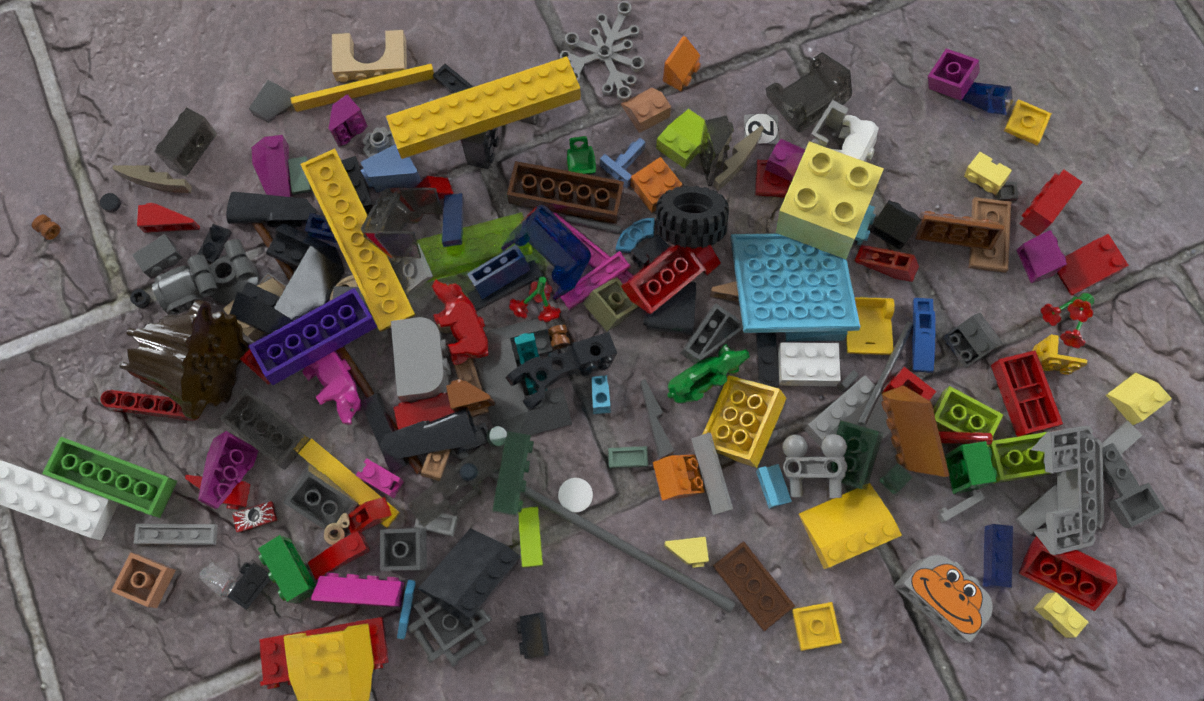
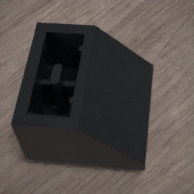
[870,200,922,251]

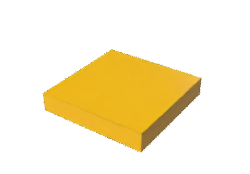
[1004,99,1052,145]
[792,602,842,651]

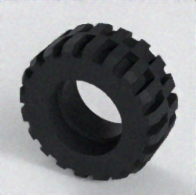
[656,186,729,249]

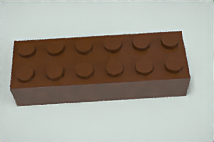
[507,161,624,224]

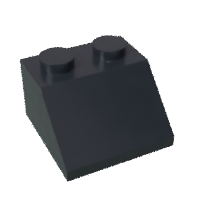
[516,612,550,659]

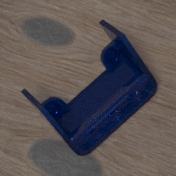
[501,205,591,300]

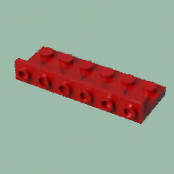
[259,617,389,689]

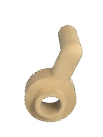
[324,513,349,545]

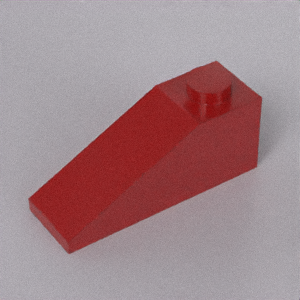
[137,203,200,233]
[855,245,919,282]
[185,475,251,510]
[307,531,371,580]

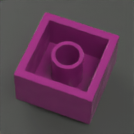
[928,48,980,100]

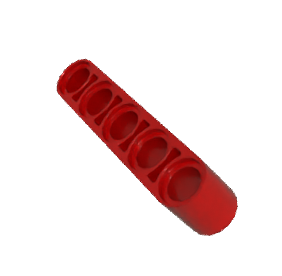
[100,390,197,421]

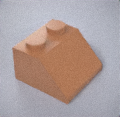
[621,88,671,133]

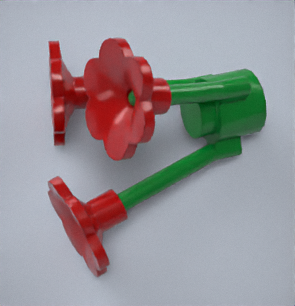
[1040,293,1095,349]

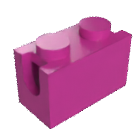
[356,458,404,499]

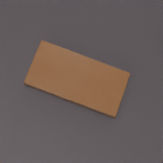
[969,197,1011,273]

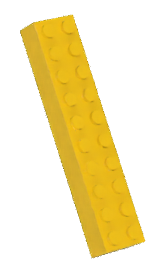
[386,56,581,159]

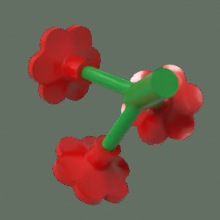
[509,277,561,322]

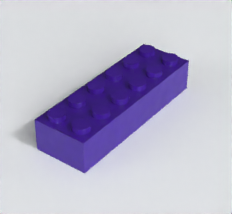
[249,288,377,385]

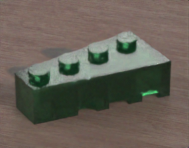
[492,431,534,517]

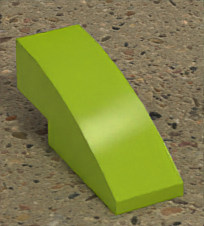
[518,506,543,568]

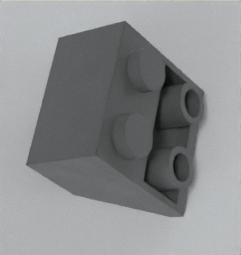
[943,313,1003,368]

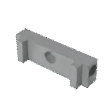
[937,490,985,523]

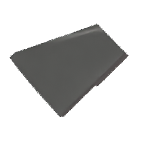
[249,80,295,123]

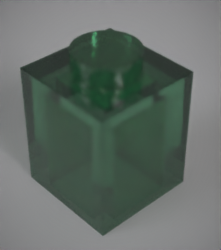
[879,463,912,494]

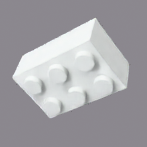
[777,343,840,386]

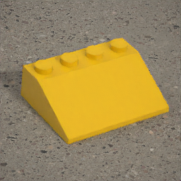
[702,375,787,468]
[798,483,902,569]

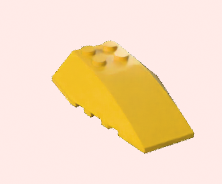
[284,624,374,701]

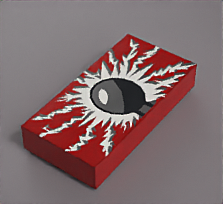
[232,501,277,533]

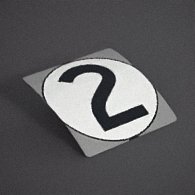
[744,114,779,144]

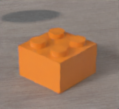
[630,157,683,213]

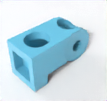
[592,375,611,414]

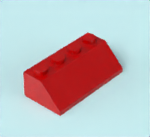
[620,245,705,314]
[1019,536,1118,611]

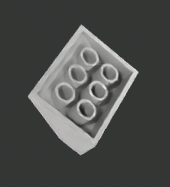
[804,375,891,470]

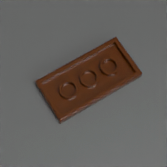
[712,541,795,632]

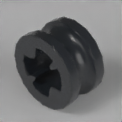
[130,289,151,308]

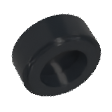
[100,193,121,213]

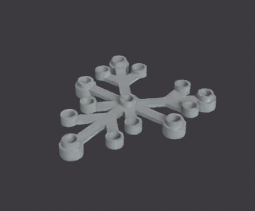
[560,1,645,102]

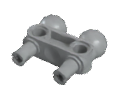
[782,434,847,498]

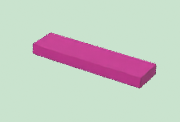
[558,251,631,311]

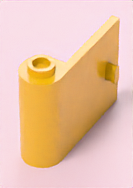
[846,297,894,355]

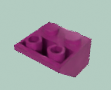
[328,94,368,147]
[1016,230,1067,283]

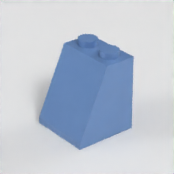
[361,144,422,192]

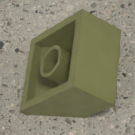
[583,277,639,332]

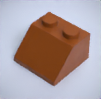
[446,379,495,412]

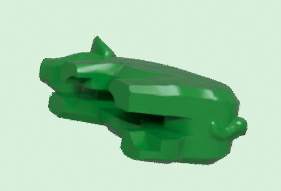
[667,343,750,404]

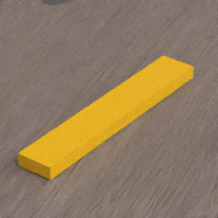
[298,438,400,528]

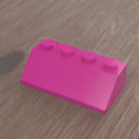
[311,573,405,608]

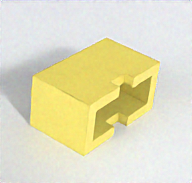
[964,152,1012,195]
[1034,592,1088,638]

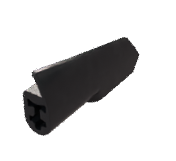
[226,191,317,228]
[380,408,478,459]

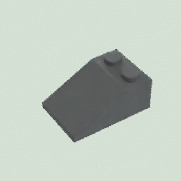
[283,465,358,535]

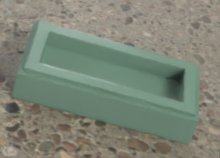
[288,156,312,195]
[608,446,648,469]

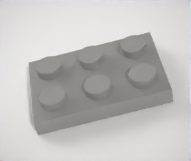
[391,243,433,297]

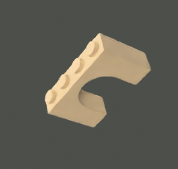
[332,30,407,82]

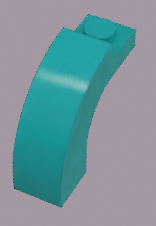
[514,333,548,395]

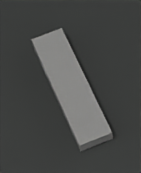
[691,433,733,515]
[133,524,218,545]

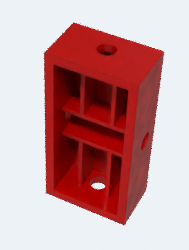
[991,350,1063,437]

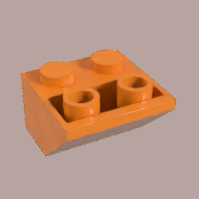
[653,454,705,501]

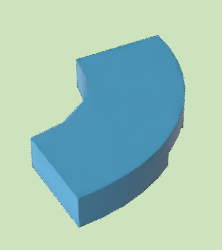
[616,218,655,253]
[397,580,416,639]

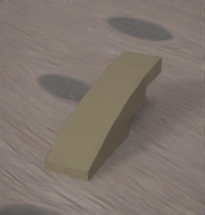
[713,125,764,191]
[113,165,192,193]

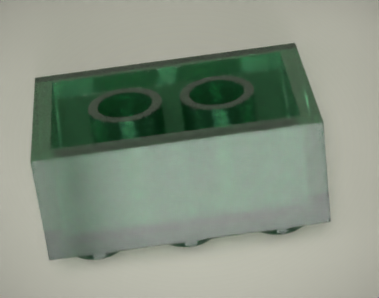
[831,420,884,489]

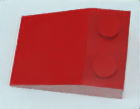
[1057,234,1129,296]

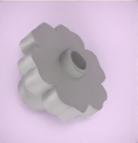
[363,127,395,158]

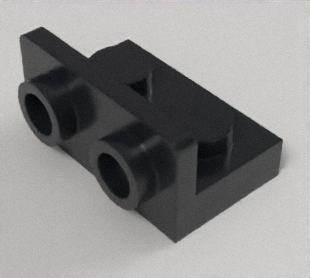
[225,559,271,610]

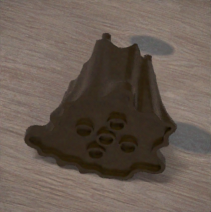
[119,300,250,420]

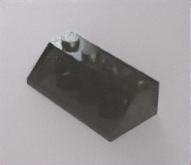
[698,115,734,187]

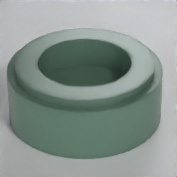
[486,426,507,447]

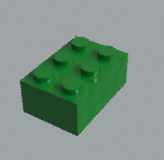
[944,441,997,494]
[258,535,316,604]

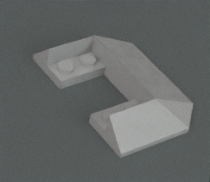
[1031,425,1104,555]

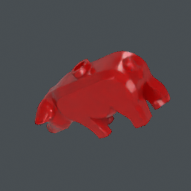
[432,279,489,365]

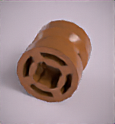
[32,214,61,240]
[548,325,570,349]

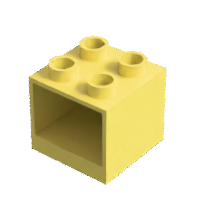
[776,141,884,259]

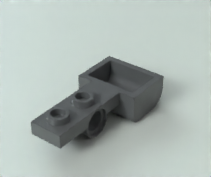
[1102,443,1165,528]

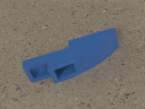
[912,298,935,373]

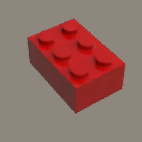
[1019,169,1083,236]

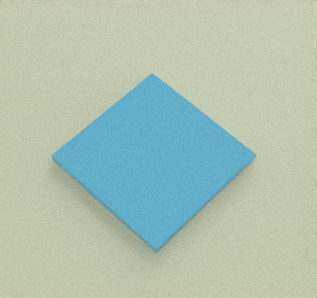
[730,234,860,333]

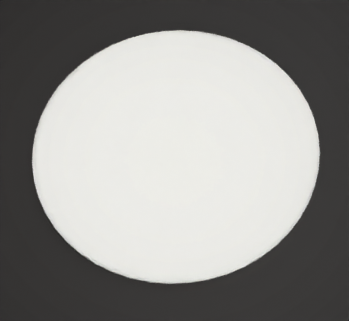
[558,478,593,512]

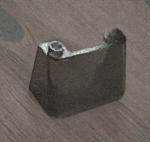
[765,52,852,132]

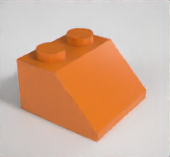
[663,36,701,91]

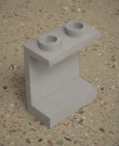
[805,100,848,150]

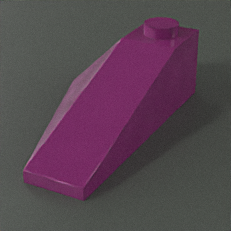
[251,135,292,197]
[198,431,259,509]

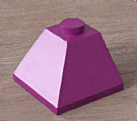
[765,139,805,182]

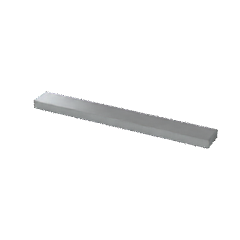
[1015,421,1142,535]

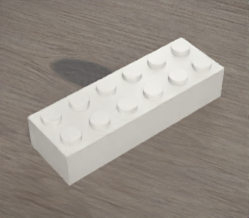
[0,460,119,540]

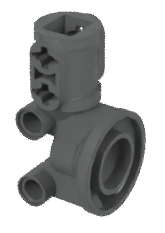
[152,239,259,315]

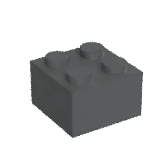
[380,528,427,571]

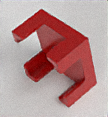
[881,367,937,401]

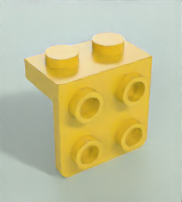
[1033,334,1088,375]

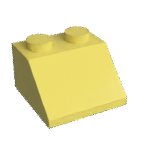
[1106,373,1172,425]

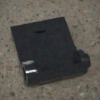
[643,282,696,335]

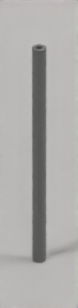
[858,321,913,427]

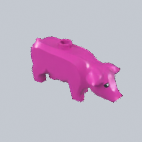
[301,351,362,425]

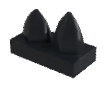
[197,224,232,263]

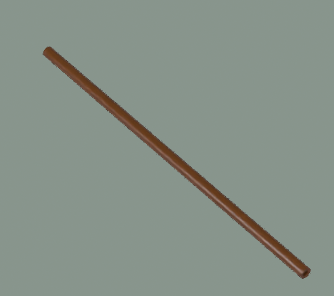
[251,223,423,475]

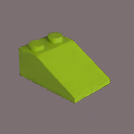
[656,109,717,169]

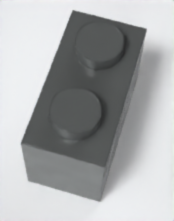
[132,234,183,278]

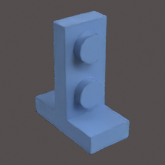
[600,138,645,188]

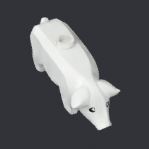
[829,115,879,162]

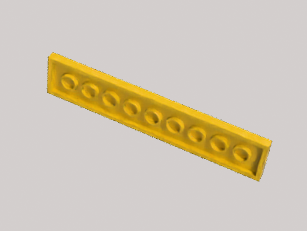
[300,148,416,332]

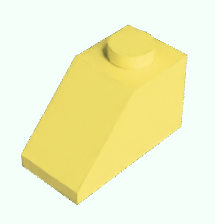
[664,537,709,568]

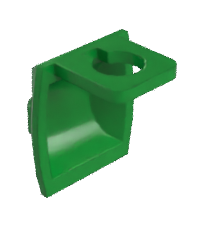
[567,136,596,175]

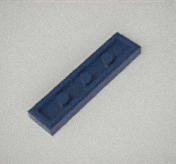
[442,193,464,247]

